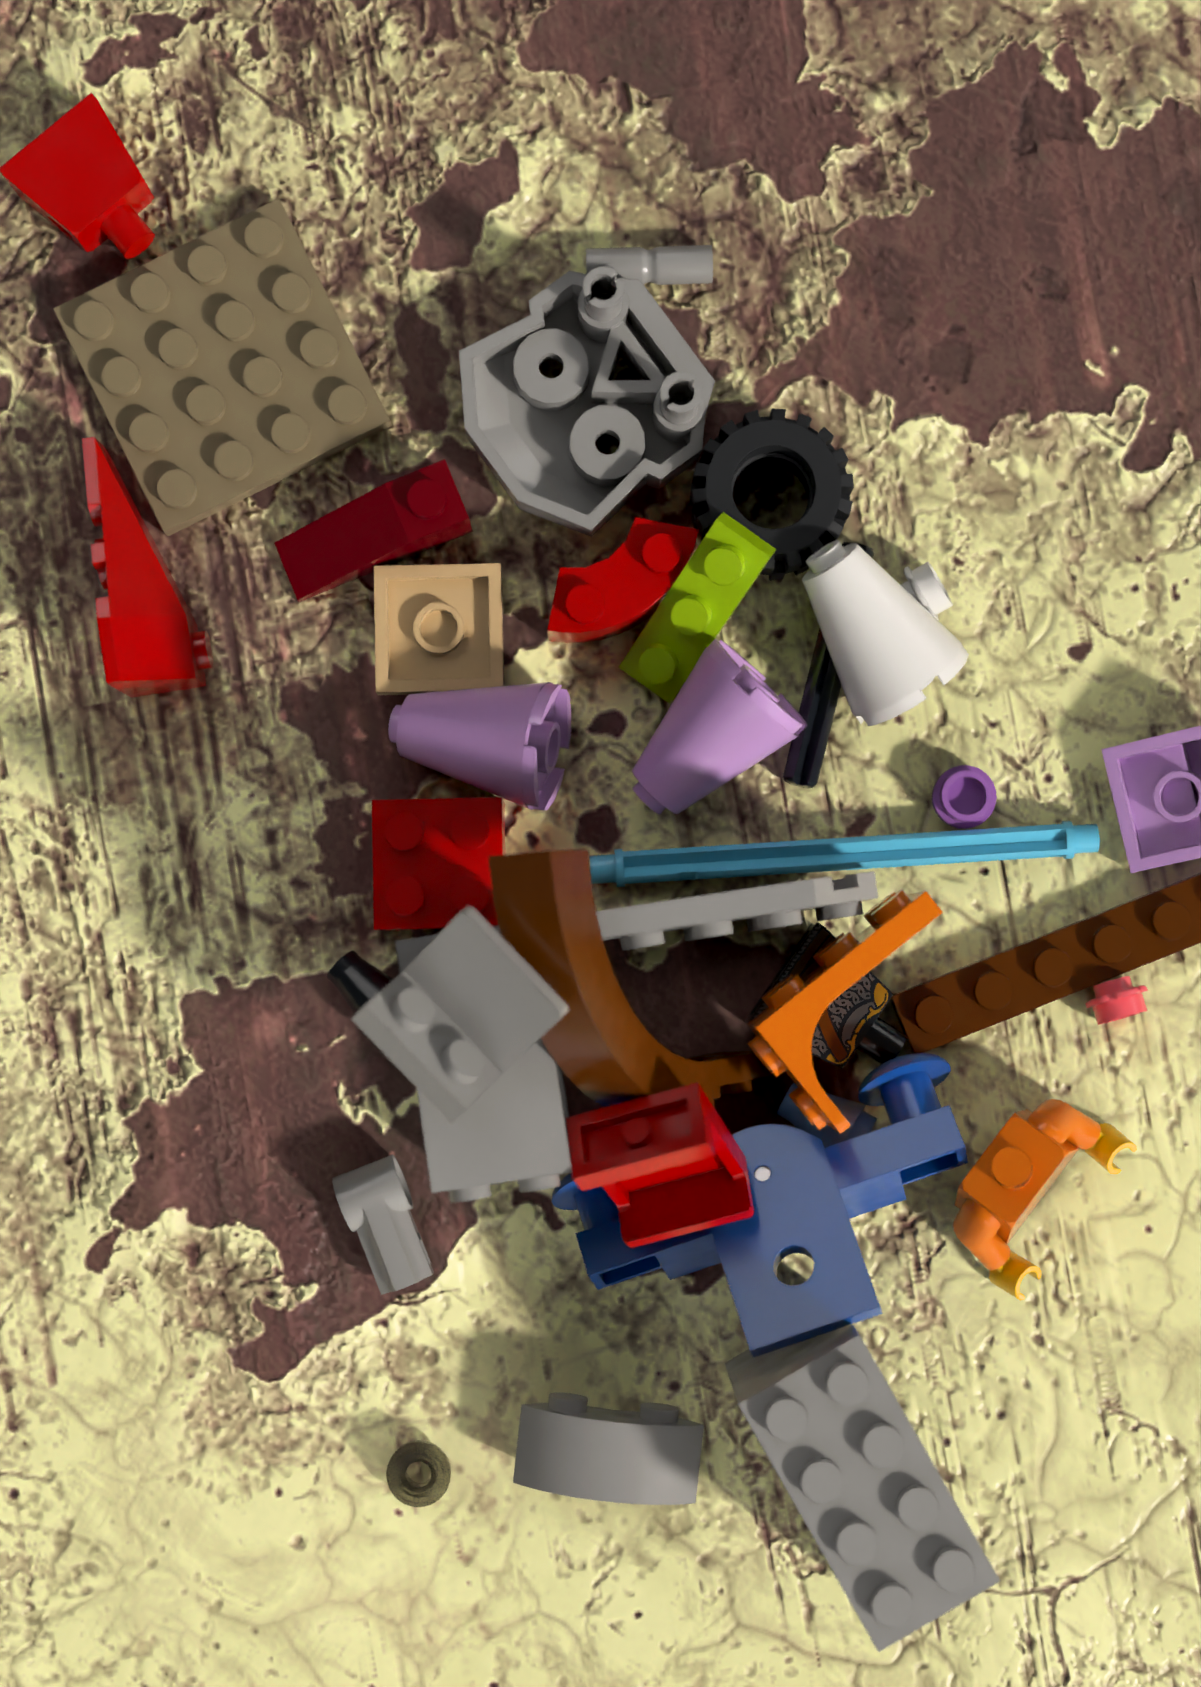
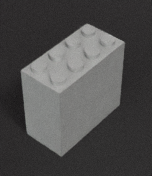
[725,1324,1000,1652]

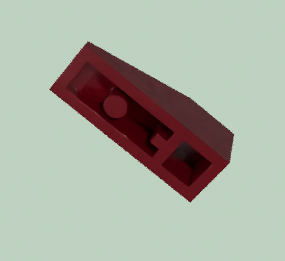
[274,459,473,602]

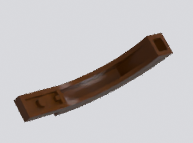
[488,850,774,1108]

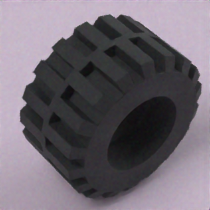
[689,408,854,581]

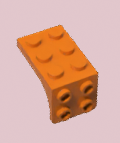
[747,890,943,1134]

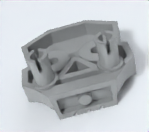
[459,266,715,537]

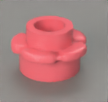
[1086,976,1148,1025]

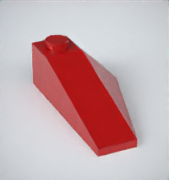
[82,437,213,698]

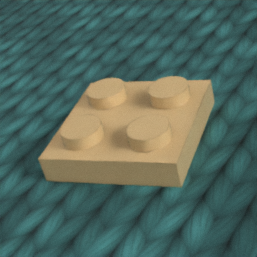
[374,563,504,695]

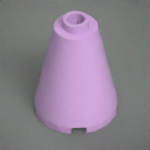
[632,638,807,814]
[388,682,571,810]

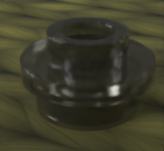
[386,1440,451,1507]

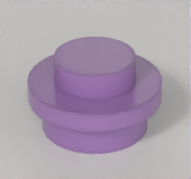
[932,765,997,829]

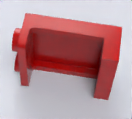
[566,1082,754,1248]

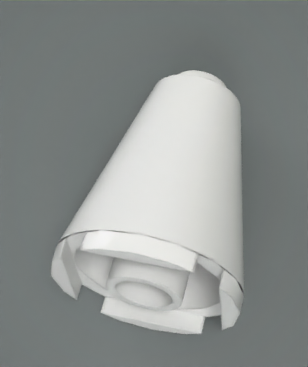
[802,540,969,726]

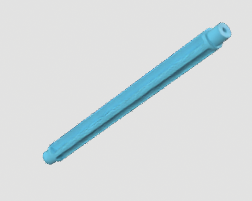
[589,821,1100,887]

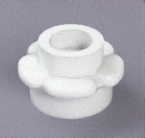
[901,562,953,621]

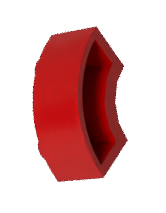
[547,517,699,643]

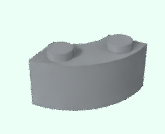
[513,1393,704,1505]

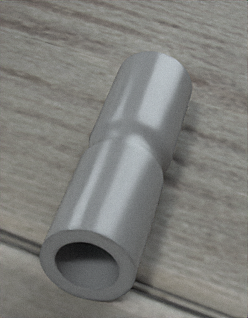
[586,245,713,285]

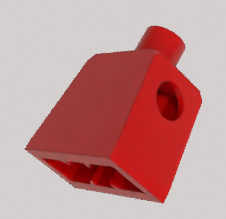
[0,93,155,259]

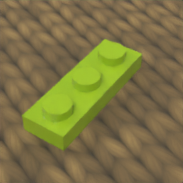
[618,512,776,704]

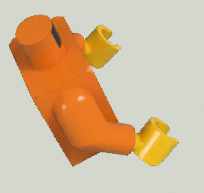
[953,1099,1137,1300]

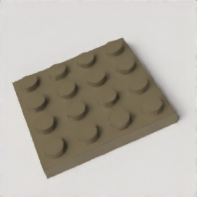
[53,198,392,536]

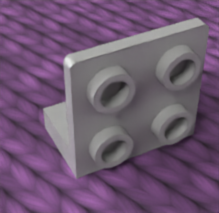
[351,906,569,1124]

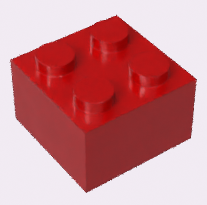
[372,797,505,931]

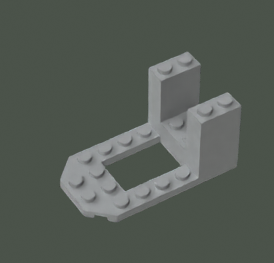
[395,871,878,1202]

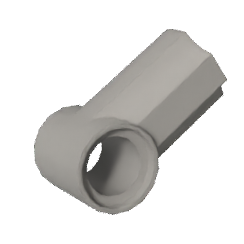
[332,1155,434,1295]

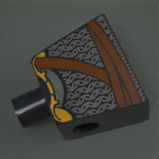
[744,922,907,1069]

